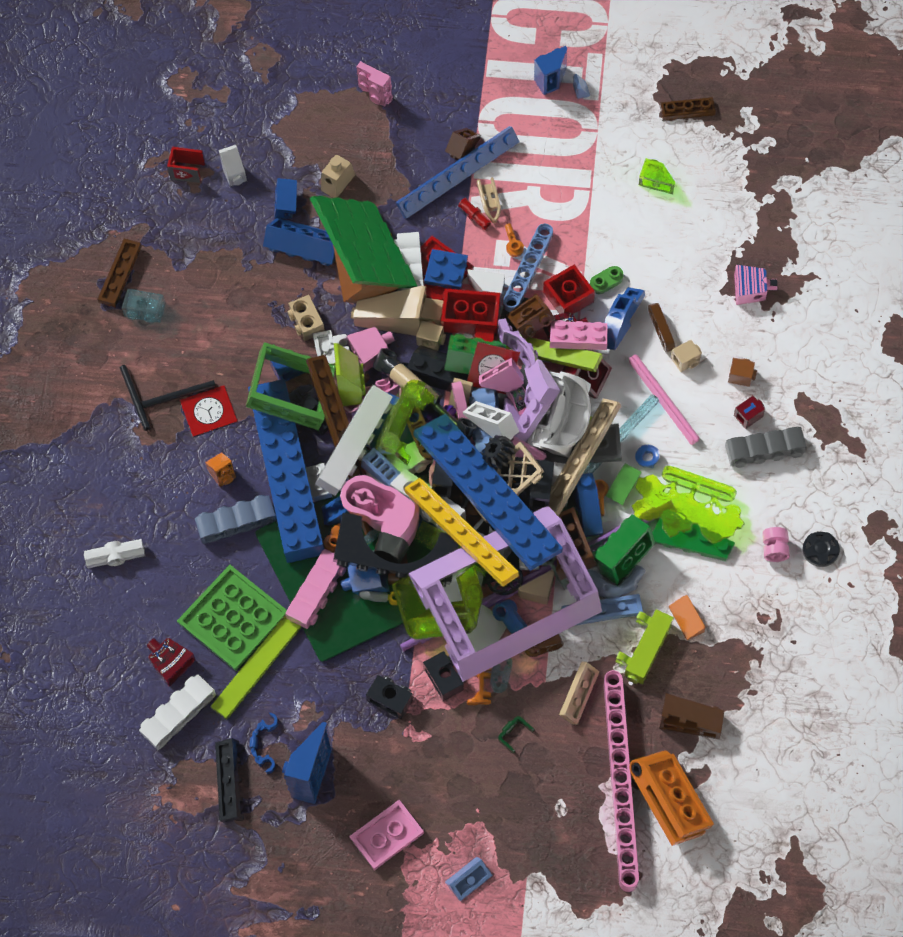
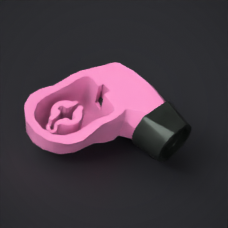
[340,475,420,564]

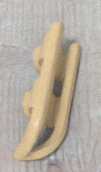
[477,177,501,224]

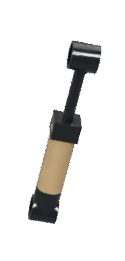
[373,348,477,441]

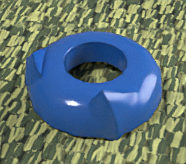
[635,445,660,469]

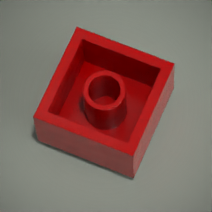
[543,264,595,314]

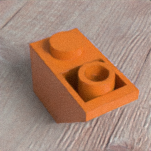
[205,452,236,487]

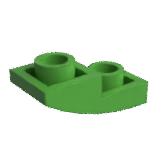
[606,463,642,505]

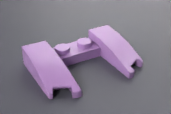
[503,359,561,442]

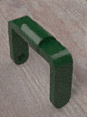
[498,716,535,754]

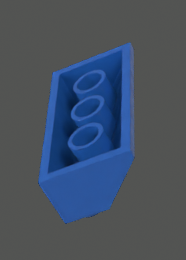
[263,218,336,266]

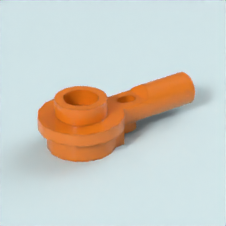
[505,223,524,257]
[595,479,609,517]

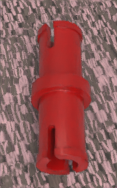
[458,198,492,230]

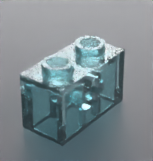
[122,289,166,323]

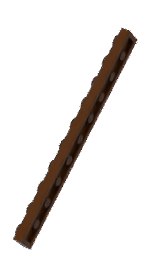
[306,354,381,539]

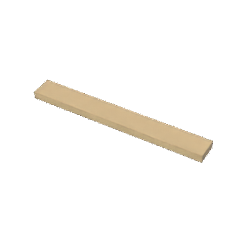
[549,398,621,516]

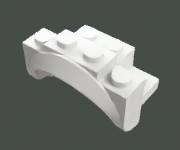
[527,371,591,458]

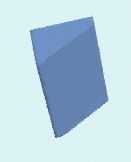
[445,857,493,901]

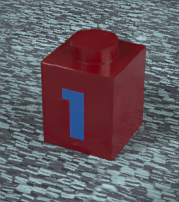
[733,395,765,429]

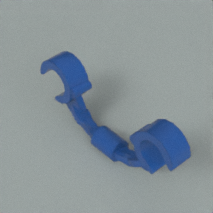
[249,713,278,774]

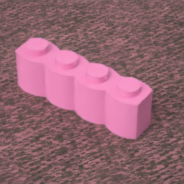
[286,549,347,629]

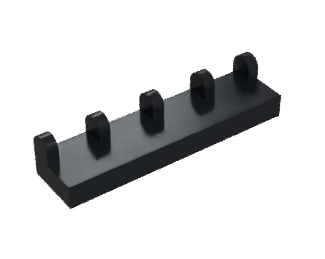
[215,738,244,823]

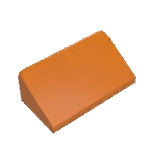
[668,595,705,640]

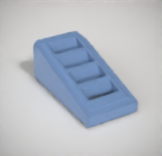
[361,448,401,486]

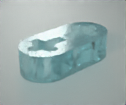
[490,658,512,693]

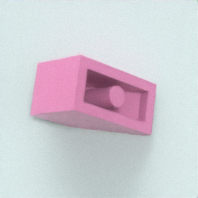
[479,358,524,393]

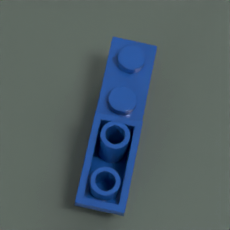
[605,287,646,350]

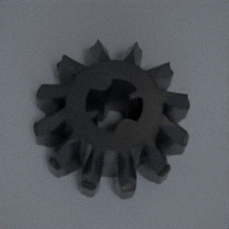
[482,435,516,469]

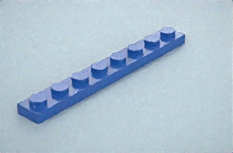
[395,126,520,219]

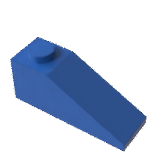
[572,473,603,537]

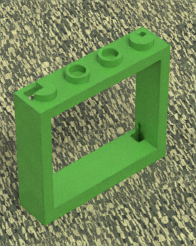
[246,342,336,430]

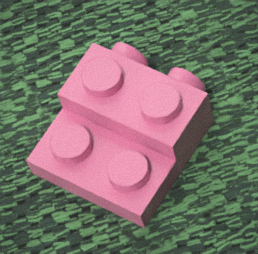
[356,61,393,107]

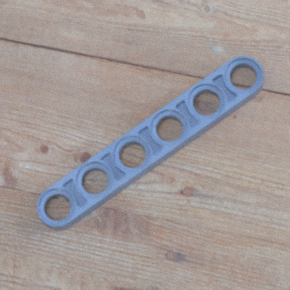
[503,223,553,312]

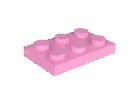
[550,320,607,350]
[350,800,424,870]

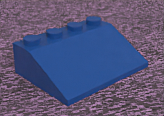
[282,722,333,804]

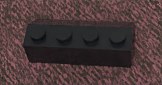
[407,345,481,392]

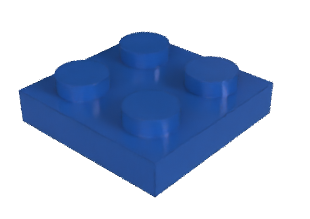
[424,249,468,290]

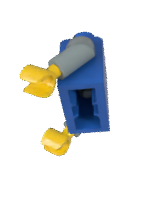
[341,550,400,605]

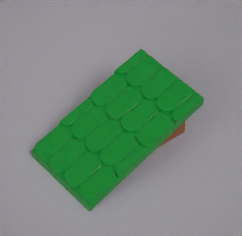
[310,196,417,303]

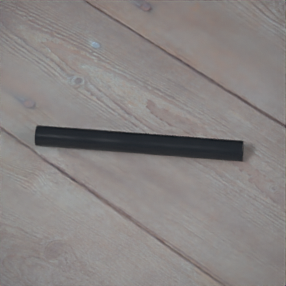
[119,365,151,431]
[141,380,216,408]

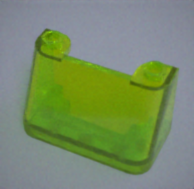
[375,379,439,466]

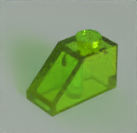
[638,158,675,195]

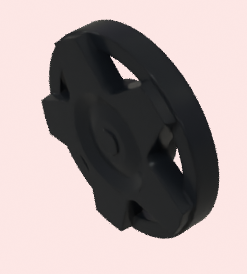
[802,531,840,567]

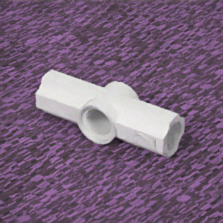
[84,539,145,568]

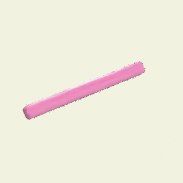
[629,354,700,445]

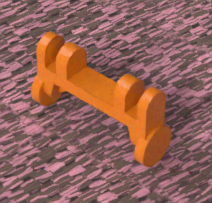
[467,668,491,706]

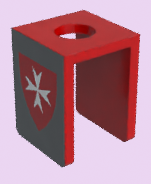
[167,147,205,183]

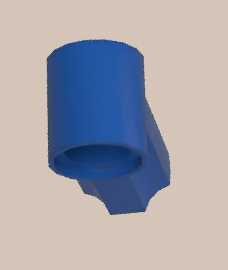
[492,599,527,634]

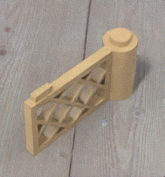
[468,442,544,523]

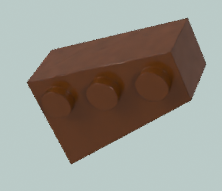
[556,507,597,581]
[659,693,724,740]

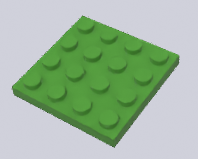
[177,565,287,671]

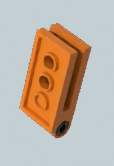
[629,750,714,846]

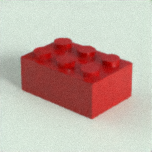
[441,289,500,336]

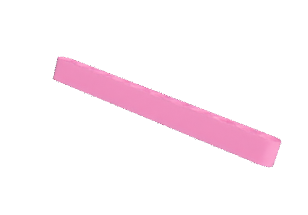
[604,670,639,892]

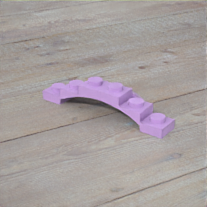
[497,318,538,407]

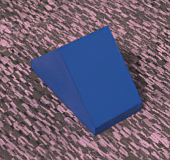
[322,496,350,525]

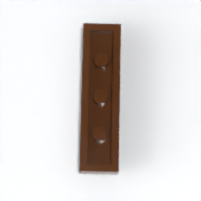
[97,238,142,308]

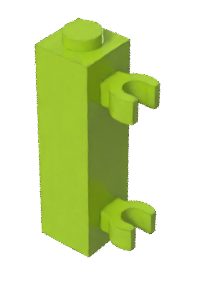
[615,609,674,685]

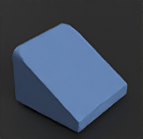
[573,74,590,99]

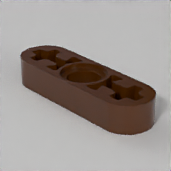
[648,302,675,352]

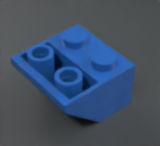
[534,46,567,95]

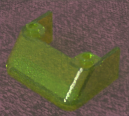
[392,565,483,639]

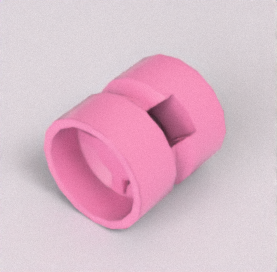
[763,527,790,562]

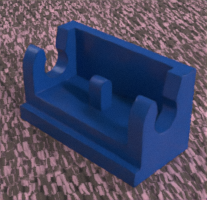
[274,178,297,219]

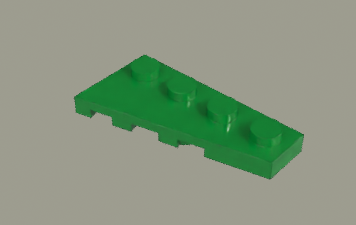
[652,509,735,561]

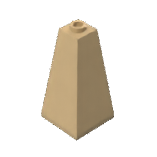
[351,286,426,336]

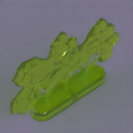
[631,466,745,544]

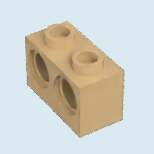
[287,295,325,341]

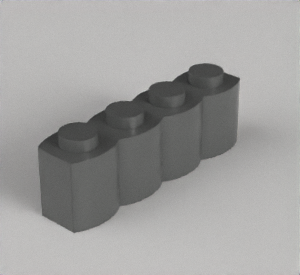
[725,427,807,468]

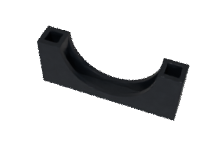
[432,452,554,510]
[333,513,458,587]

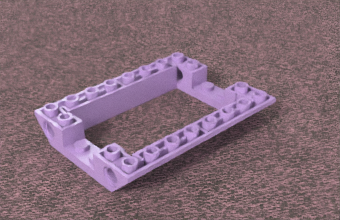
[409,506,602,682]

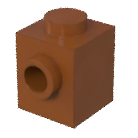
[728,358,757,387]

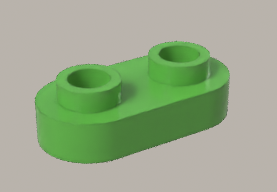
[590,266,624,294]

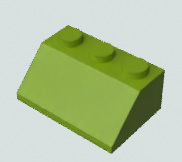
[334,343,366,406]

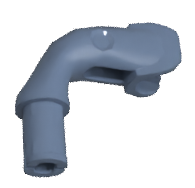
[587,565,646,599]

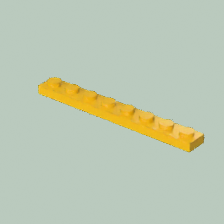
[404,478,519,587]

